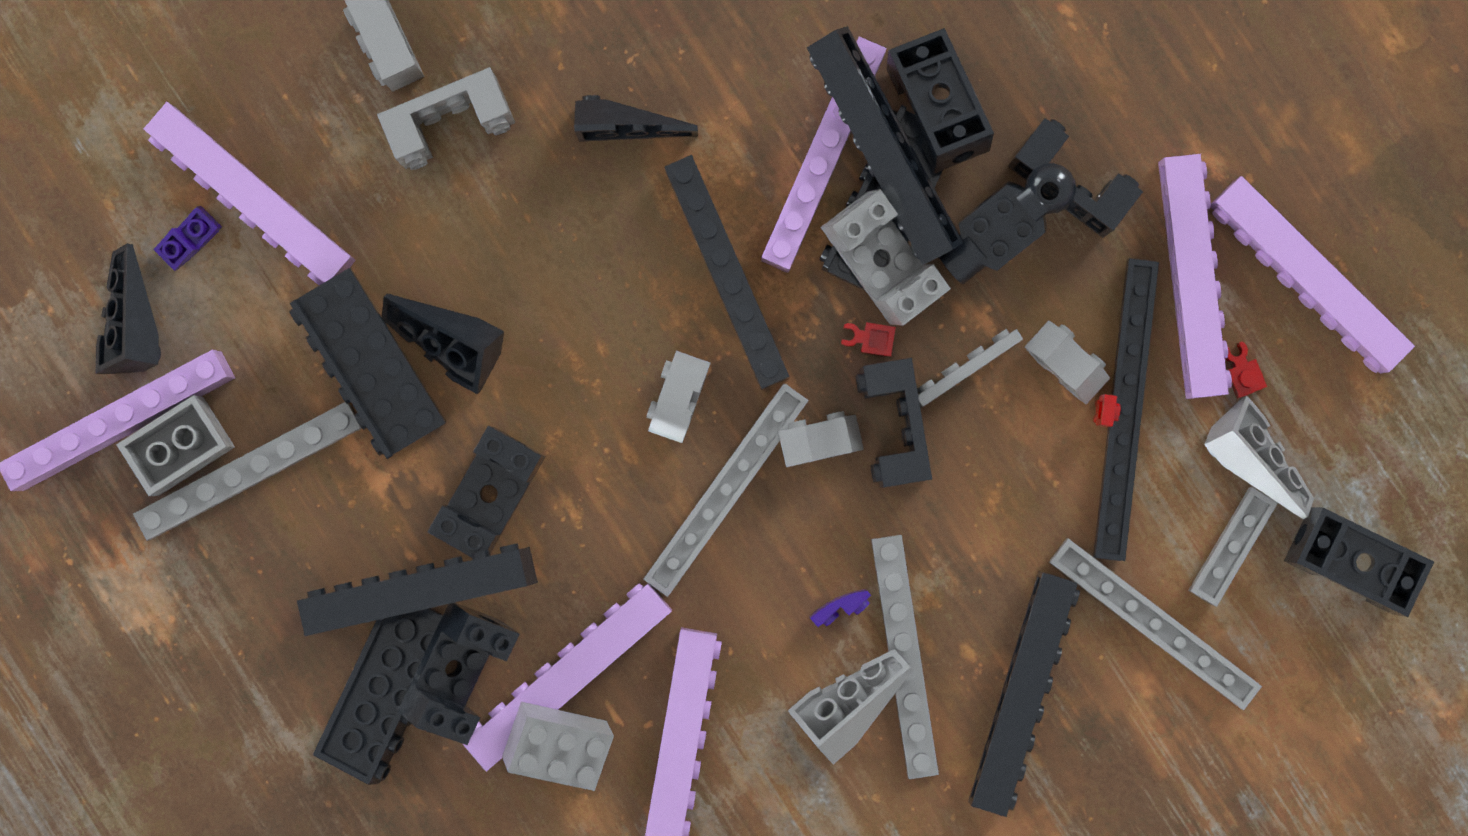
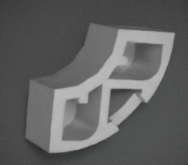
[1025,321,1110,404]
[646,351,710,443]
[778,411,864,467]

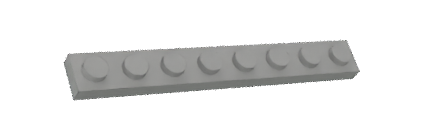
[643,383,809,597]
[133,402,362,541]
[871,535,939,779]
[1049,538,1262,710]

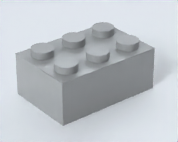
[343,0,425,92]
[116,395,235,496]
[502,702,614,791]

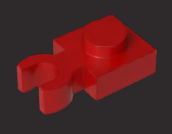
[841,322,896,357]
[1225,341,1267,398]
[1093,394,1120,427]

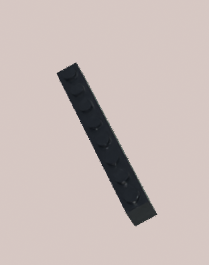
[807,26,963,265]
[664,155,790,390]
[297,543,538,636]
[968,571,1080,817]

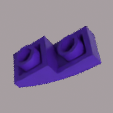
[153,206,222,271]
[809,589,871,627]

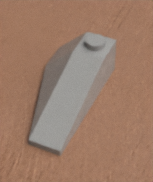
[1204,395,1314,519]
[788,649,913,765]

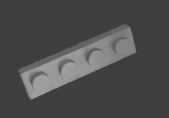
[917,329,1023,408]
[1188,487,1278,607]

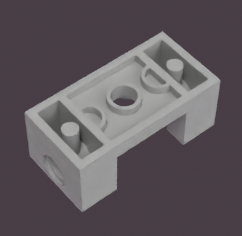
[377,67,515,170]
[820,189,951,326]

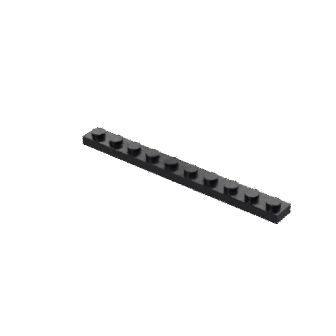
[1093,258,1159,561]

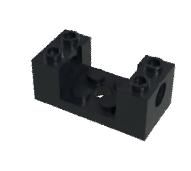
[887,28,994,173]
[1008,118,1143,238]
[855,358,932,488]
[427,426,546,558]
[1284,507,1434,617]
[398,602,520,745]

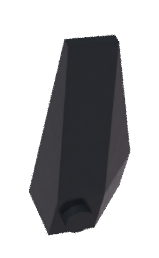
[574,95,698,142]
[95,243,161,374]
[382,293,504,394]

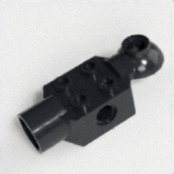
[939,163,1076,284]

